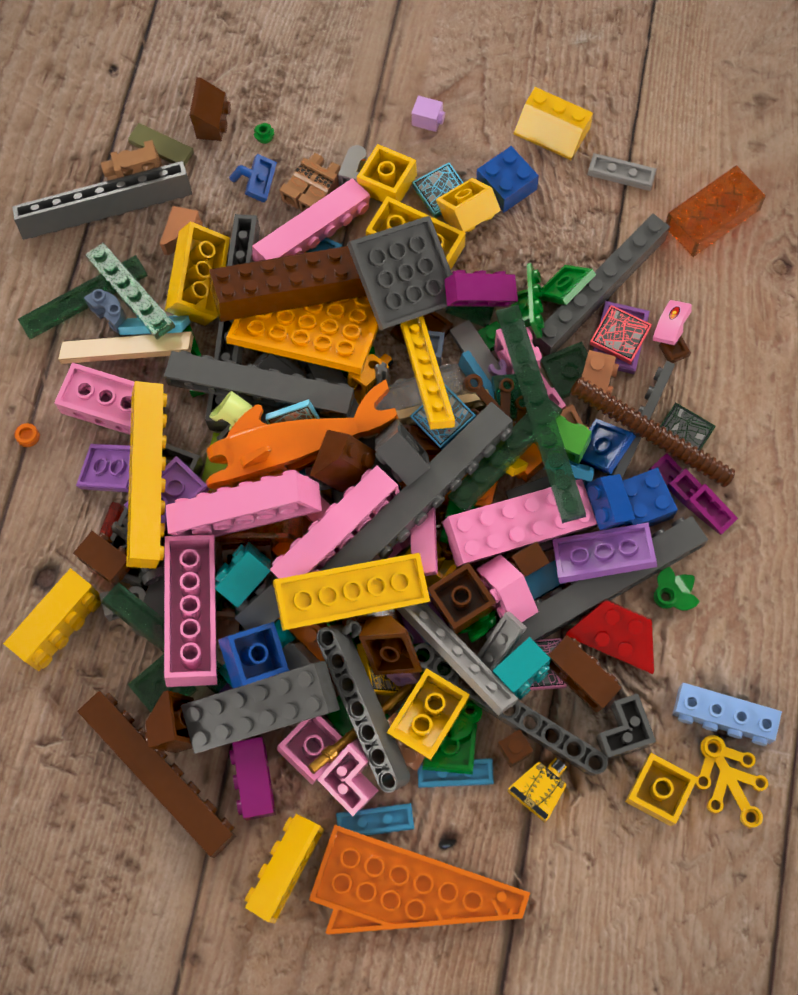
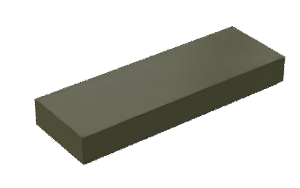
[128,123,194,165]

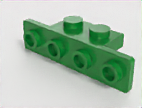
[511,263,544,339]

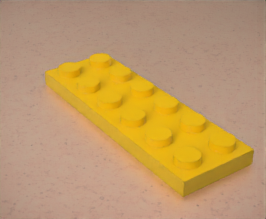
[273,553,430,631]

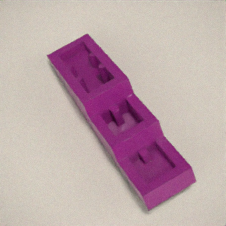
[648,453,738,535]

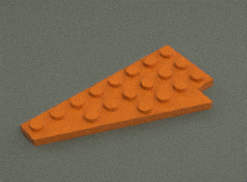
[309,825,530,934]

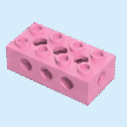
[54,363,135,435]

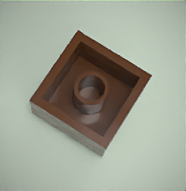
[427,562,496,635]

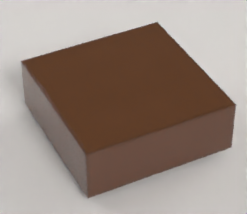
[659,336,691,363]

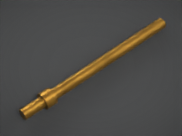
[308,676,421,774]

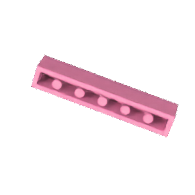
[252,178,370,262]

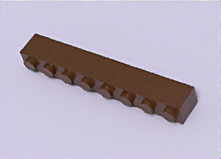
[77,690,236,858]

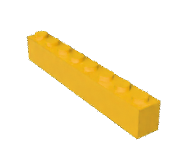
[126,381,167,569]

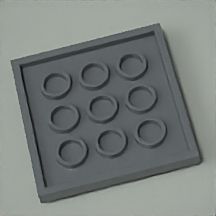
[347,216,452,331]

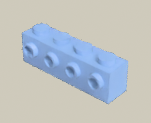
[672,683,782,746]

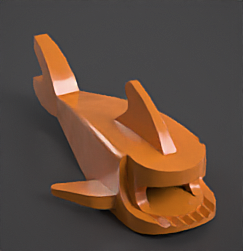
[206,379,399,491]

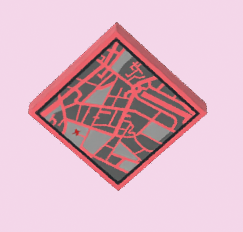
[590,305,652,365]

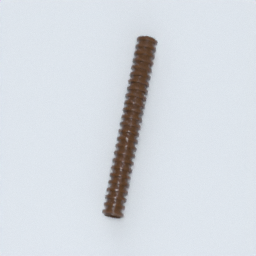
[570,376,735,487]

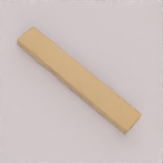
[58,332,194,364]

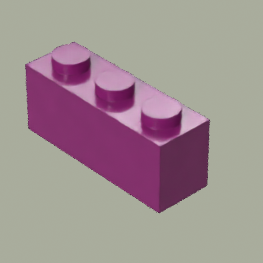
[444,270,518,307]
[229,737,276,821]

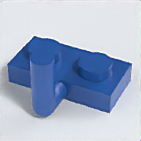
[229,154,277,203]

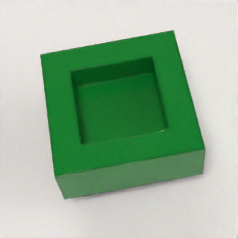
[477,321,501,351]

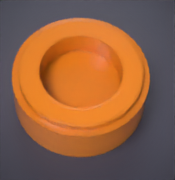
[15,423,40,447]

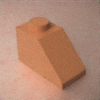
[160,206,203,255]

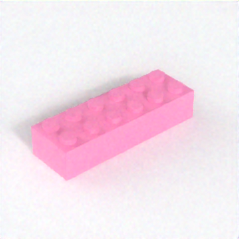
[270,466,400,579]
[166,470,322,537]
[442,479,597,568]
[164,535,217,687]

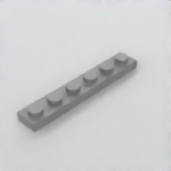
[397,603,518,716]

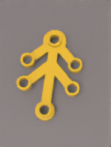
[695,735,768,828]

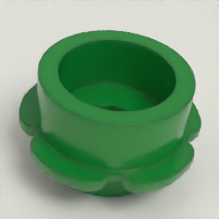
[254,123,275,144]

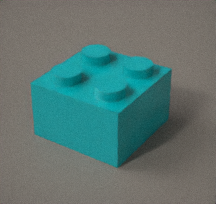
[215,542,271,608]
[493,637,551,700]

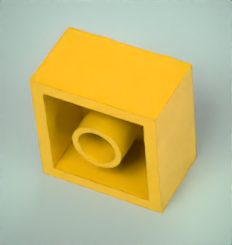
[357,144,417,202]
[436,178,501,232]
[625,753,698,826]

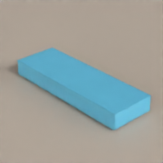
[118,315,190,335]

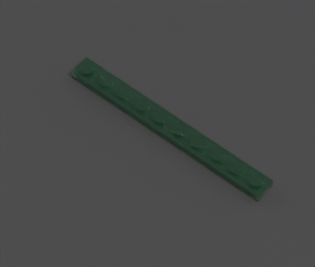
[496,305,586,523]

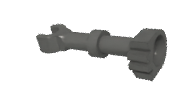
[111,517,165,586]

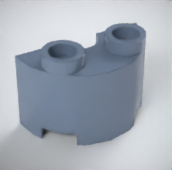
[84,289,126,337]

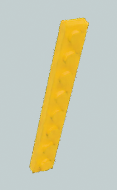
[400,316,455,430]

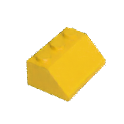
[514,87,593,160]

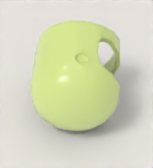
[209,391,252,431]

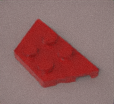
[565,599,654,674]

